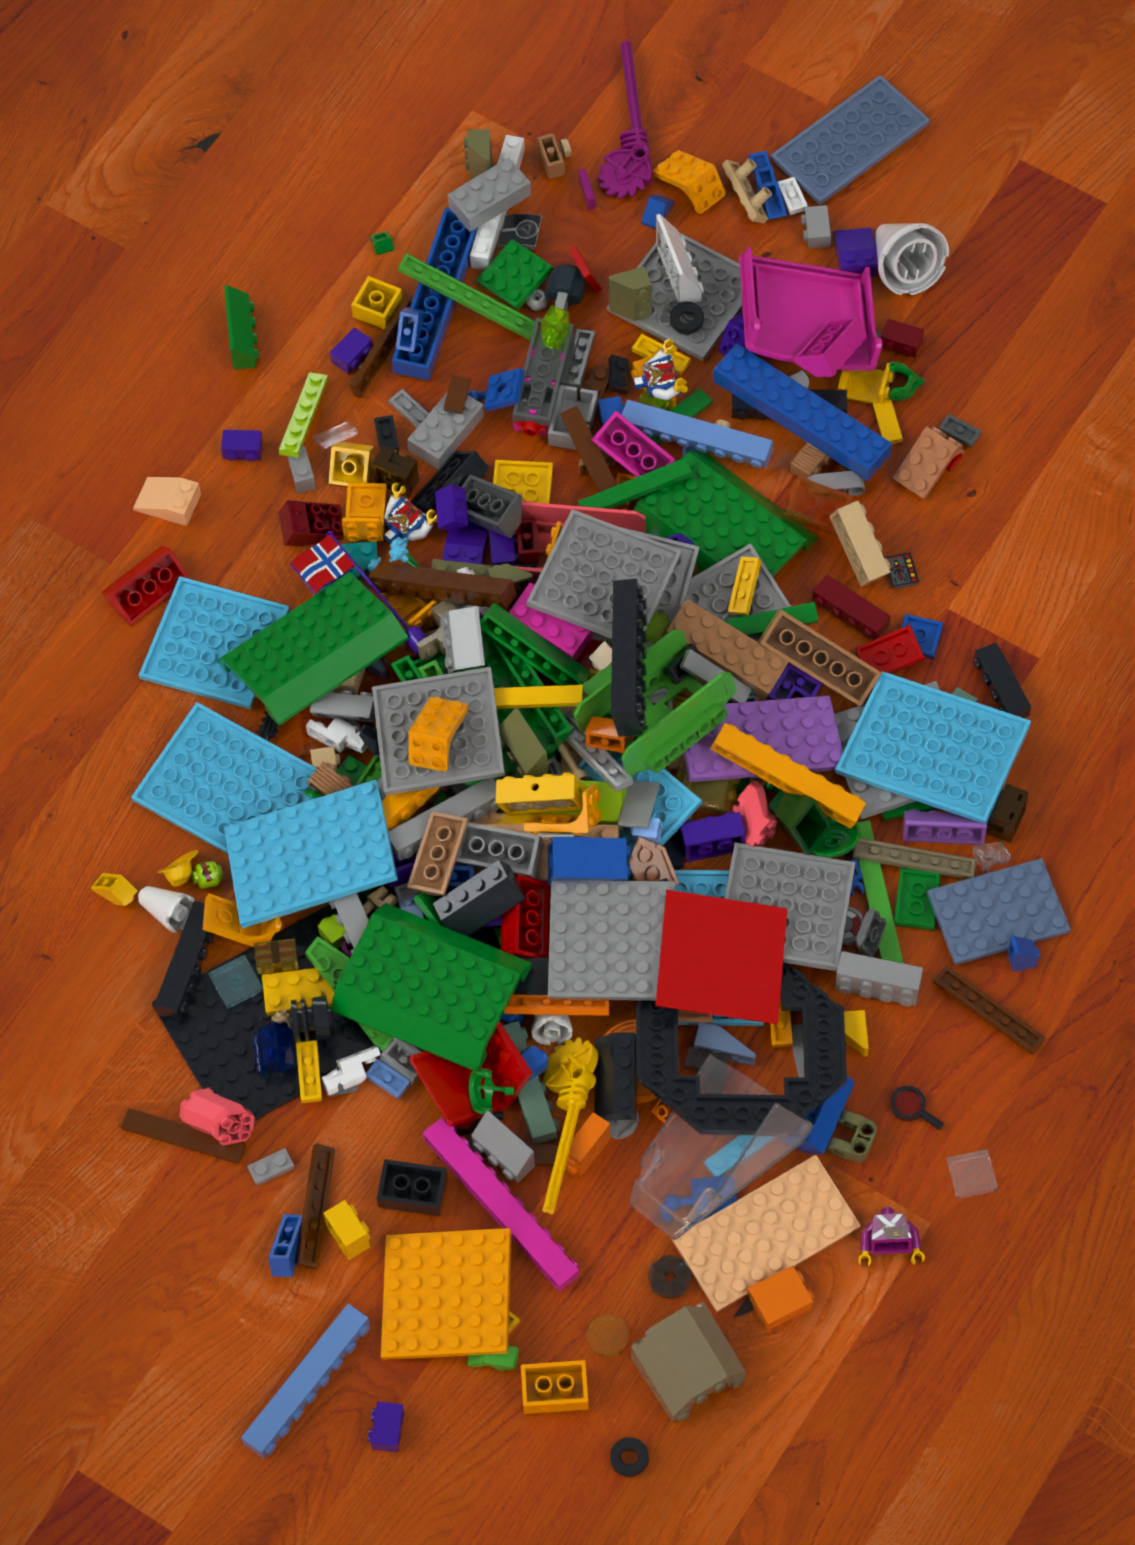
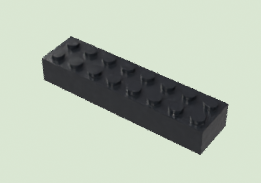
[611,578,647,737]

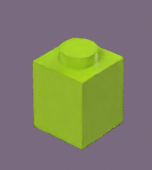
[318,914,346,949]

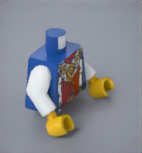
[633,339,688,400]
[383,483,438,544]

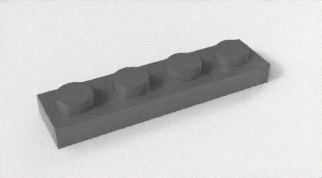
[561,329,596,390]

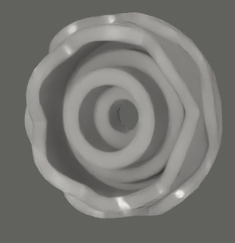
[526,289,549,311]

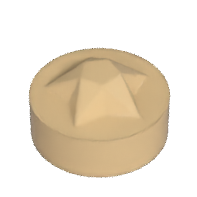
[559,139,572,158]

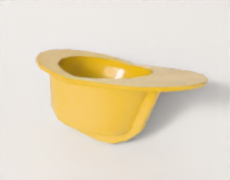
[158,850,199,887]

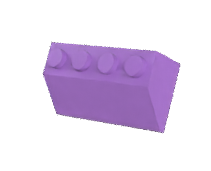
[903,809,987,845]

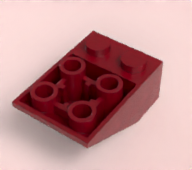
[278,500,344,547]

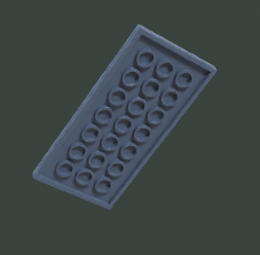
[771,75,930,205]

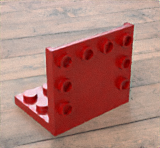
[409,1021,533,1127]

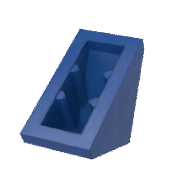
[641,194,674,230]

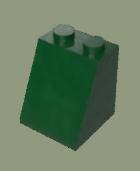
[769,791,831,855]

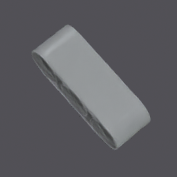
[807,471,865,500]

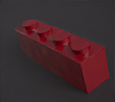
[812,574,891,640]

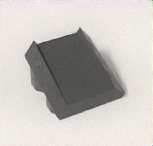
[855,908,886,957]

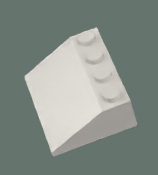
[656,214,704,303]

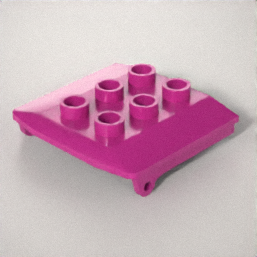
[739,247,882,371]

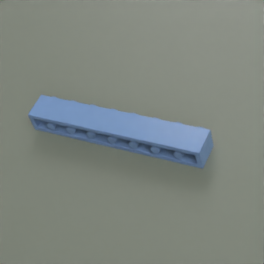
[622,399,774,468]
[241,1304,370,1459]

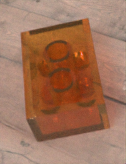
[782,476,853,536]

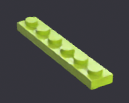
[279,372,328,458]

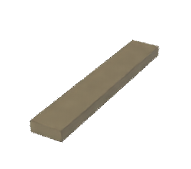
[853,838,977,879]

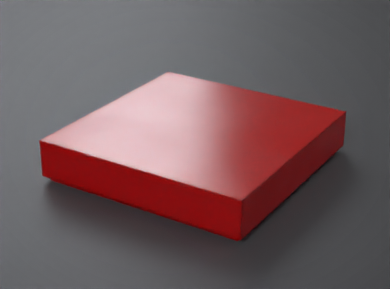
[569,245,602,293]

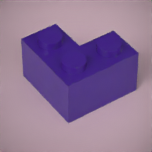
[766,663,823,700]

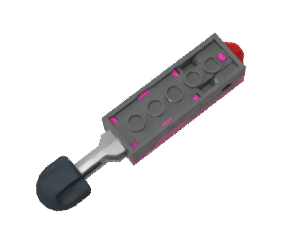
[512,264,586,436]

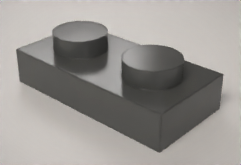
[939,414,982,449]

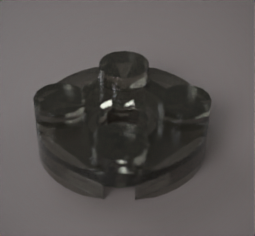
[648,1255,691,1299]

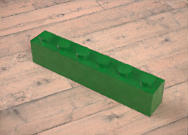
[480,602,591,686]

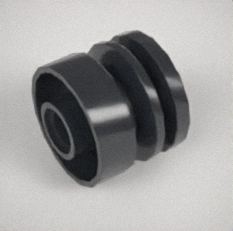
[289,996,333,1042]

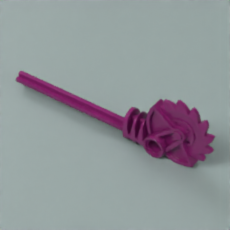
[596,40,652,199]

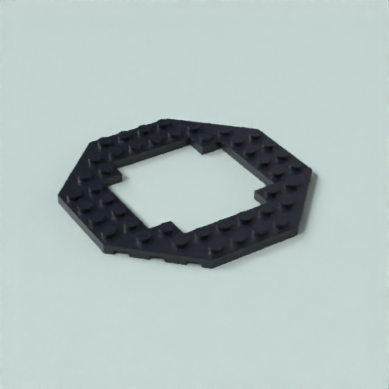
[636,962,847,1136]

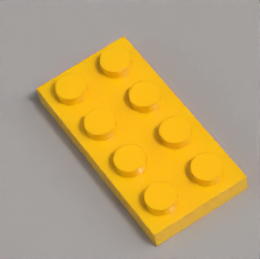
[262,968,334,1016]

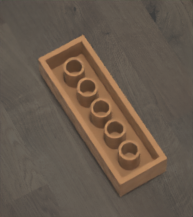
[664,599,789,700]
[758,609,881,707]

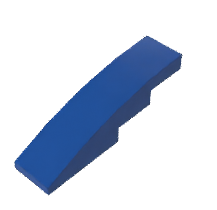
[748,150,787,220]

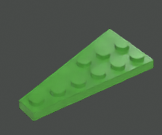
[305,936,394,1054]

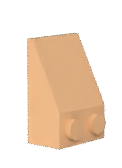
[133,477,201,526]

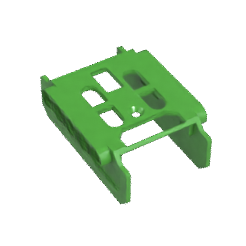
[573,630,737,777]

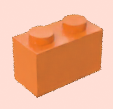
[585,716,632,753]

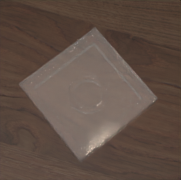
[312,422,358,449]
[946,1149,998,1199]

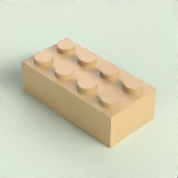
[829,501,891,587]

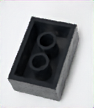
[377,1159,448,1216]

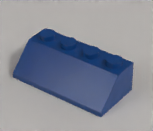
[780,1076,855,1154]

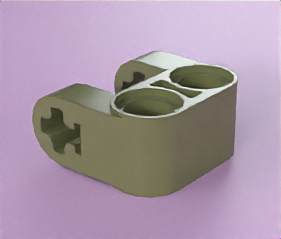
[827,1111,877,1163]

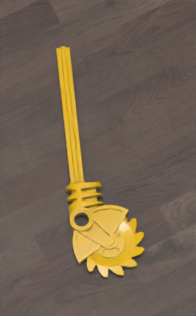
[542,1037,598,1214]

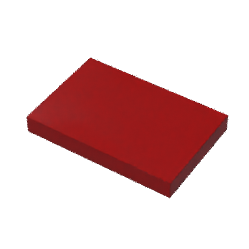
[855,625,925,674]

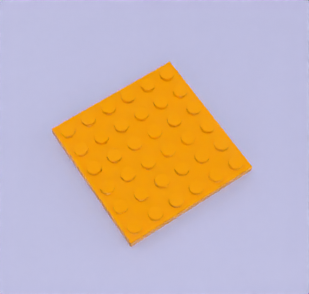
[381,1228,511,1360]

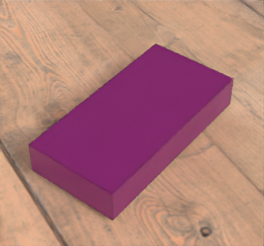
[578,169,595,210]

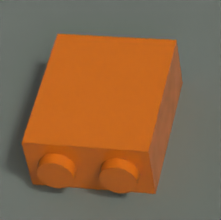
[565,1112,611,1177]
[747,1265,815,1331]

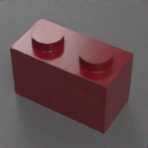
[880,318,924,358]
[517,518,539,564]

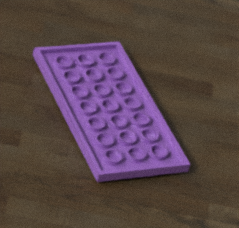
[675,696,843,782]

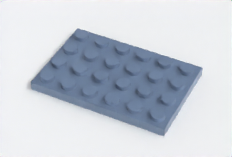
[927,858,1071,966]

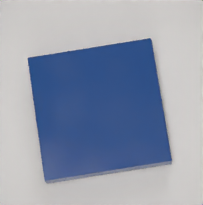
[901,614,944,659]

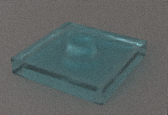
[208,955,263,1009]

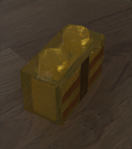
[254,938,299,975]

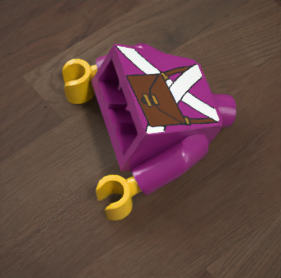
[858,1207,925,1267]

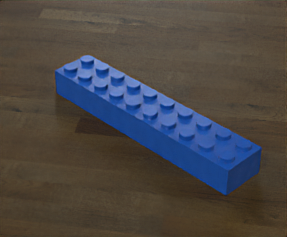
[392,207,478,381]
[713,343,892,481]

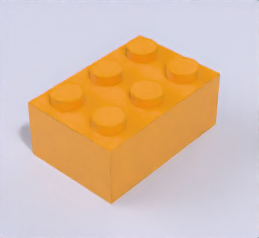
[521,1360,589,1414]

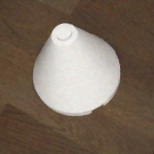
[875,223,949,295]

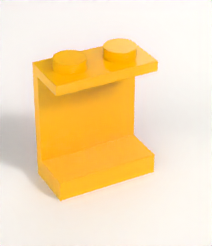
[838,363,894,404]

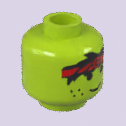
[192,861,223,889]

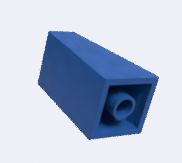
[548,837,630,885]

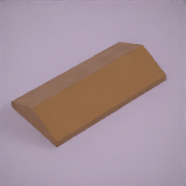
[407,811,469,896]

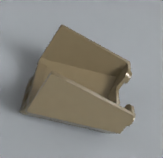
[631,1302,746,1423]

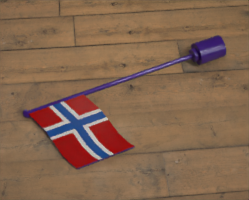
[290,531,427,656]

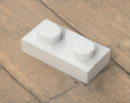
[778,177,808,215]

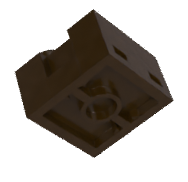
[372,446,419,498]
[987,784,1029,843]

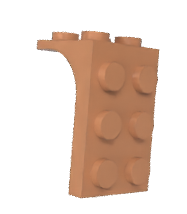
[893,426,965,499]

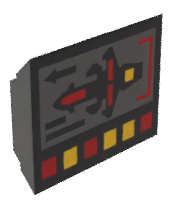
[884,552,919,589]

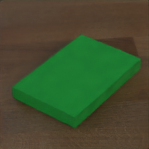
[894,868,941,931]

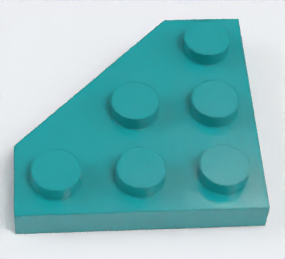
[320,542,378,591]

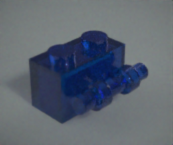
[252,1022,295,1074]

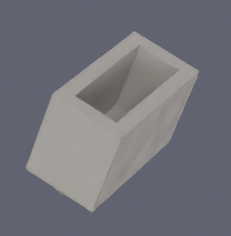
[801,205,831,249]
[287,446,316,494]

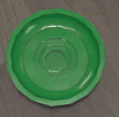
[811,817,861,858]

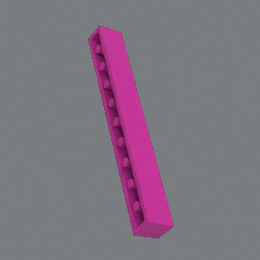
[423,1118,579,1293]

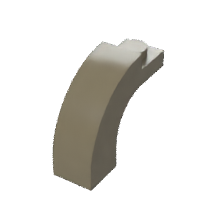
[416,601,456,661]

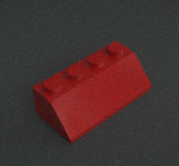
[101,546,190,626]
[501,874,550,958]

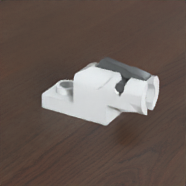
[306,718,368,753]
[321,1046,381,1096]

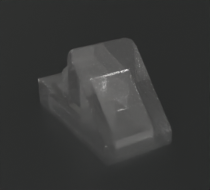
[972,842,1011,874]

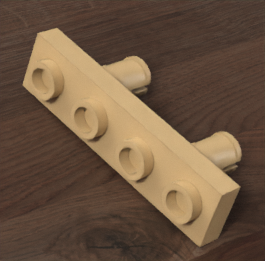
[722,159,772,224]

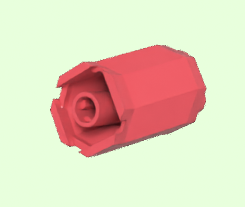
[732,781,778,847]
[179,1088,255,1145]

